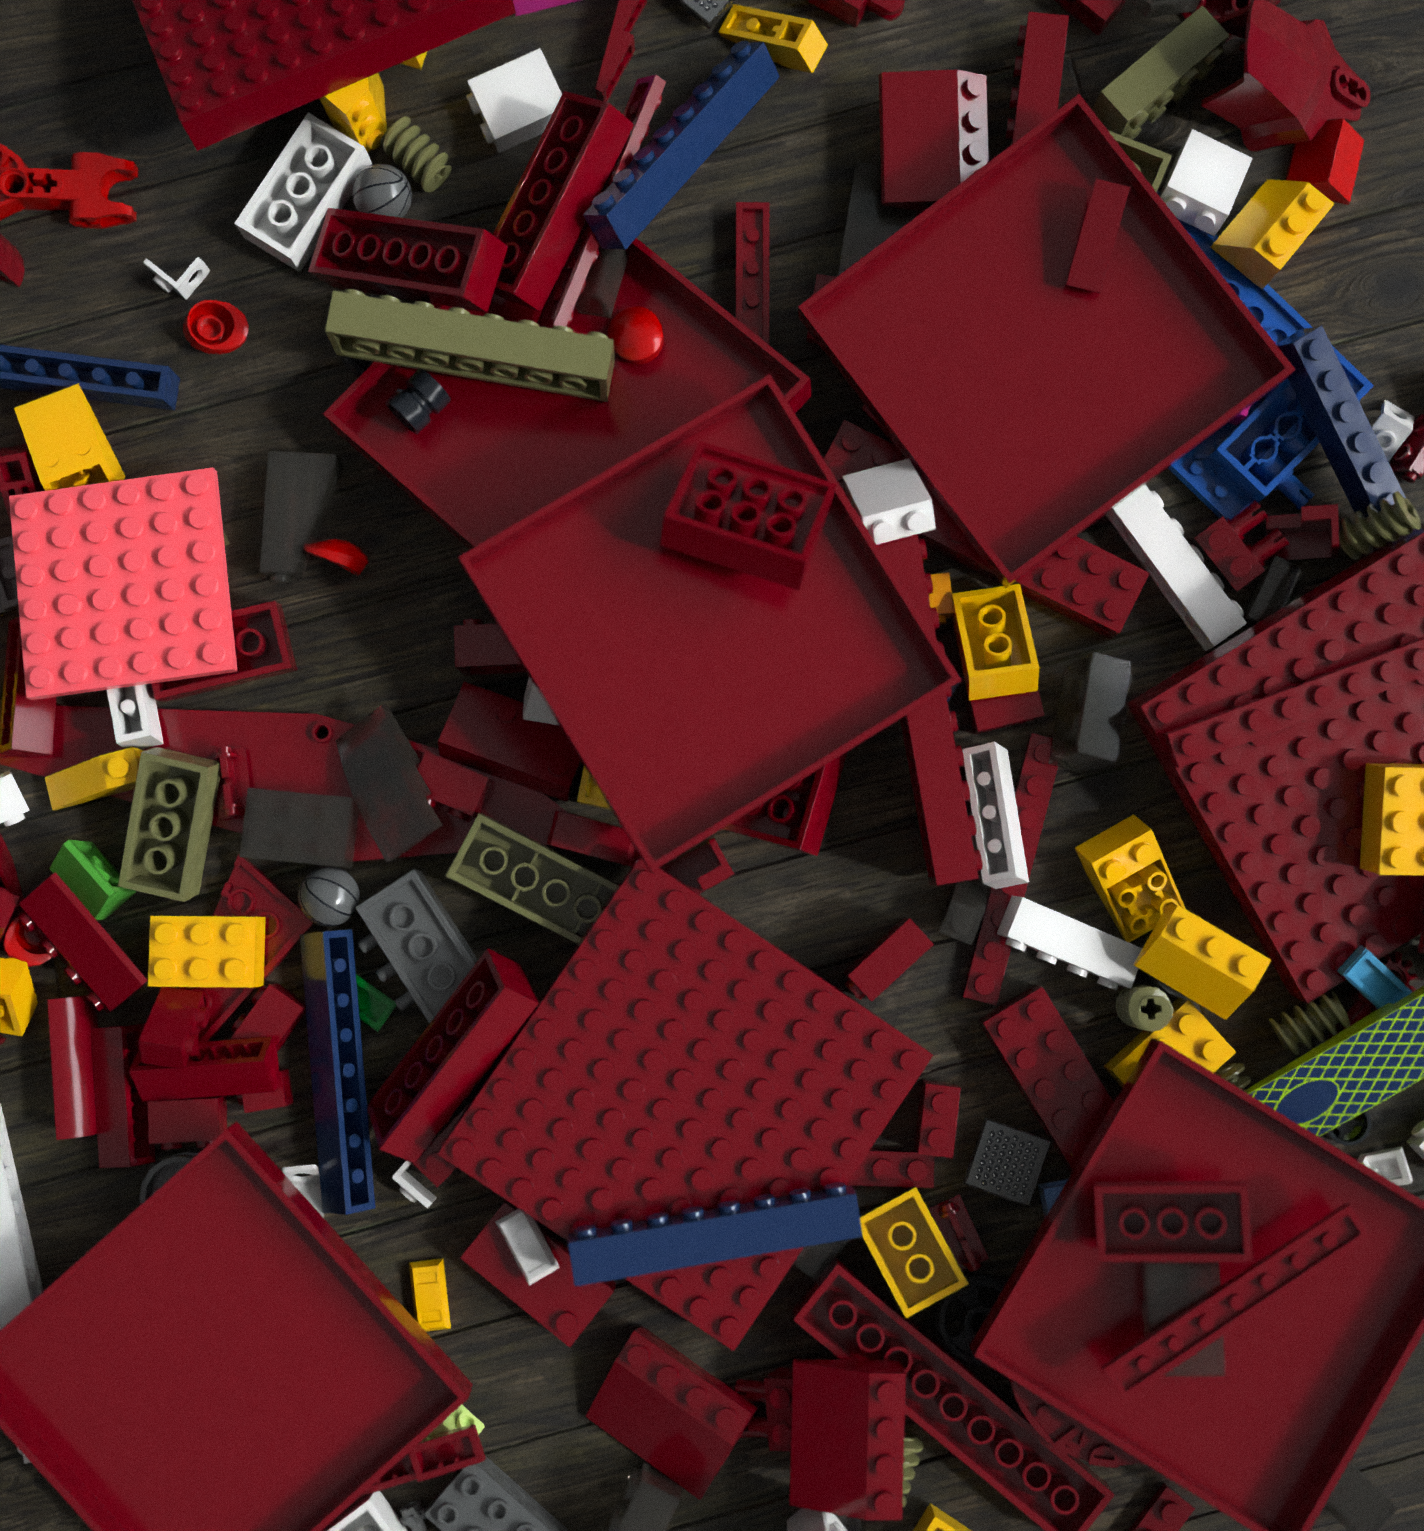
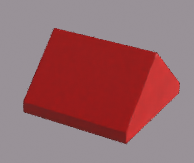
[1285,118,1365,205]

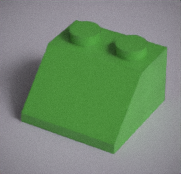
[49,840,136,920]

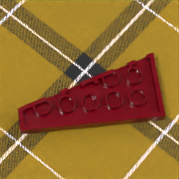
[178,854,315,1042]

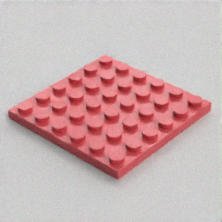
[9,467,238,700]

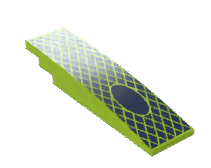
[1244,985,1424,1137]

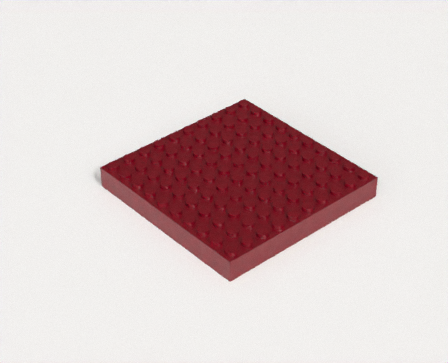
[132,0,516,151]
[798,94,1296,589]
[323,238,811,550]
[459,374,961,873]
[1127,523,1424,1004]
[438,856,934,1351]
[969,1038,1424,1531]
[0,1121,473,1531]

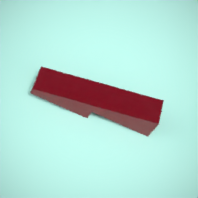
[595,0,648,102]
[360,1424,486,1497]

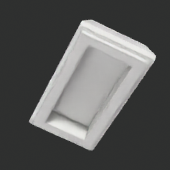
[496,1209,560,1285]

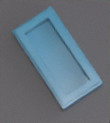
[1337,945,1412,1009]

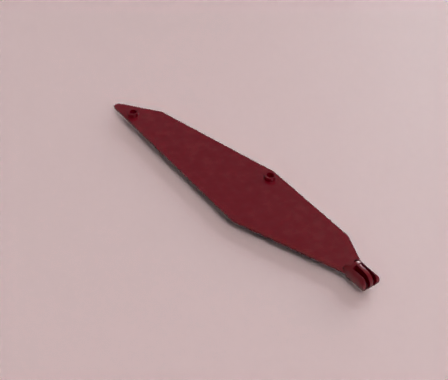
[0,706,607,862]

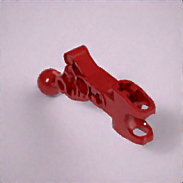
[0,143,138,229]

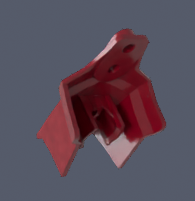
[1201,0,1370,152]

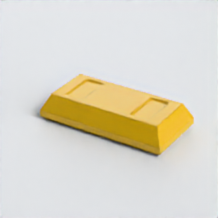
[409,1258,451,1332]

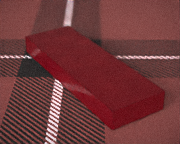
[1066,179,1130,294]

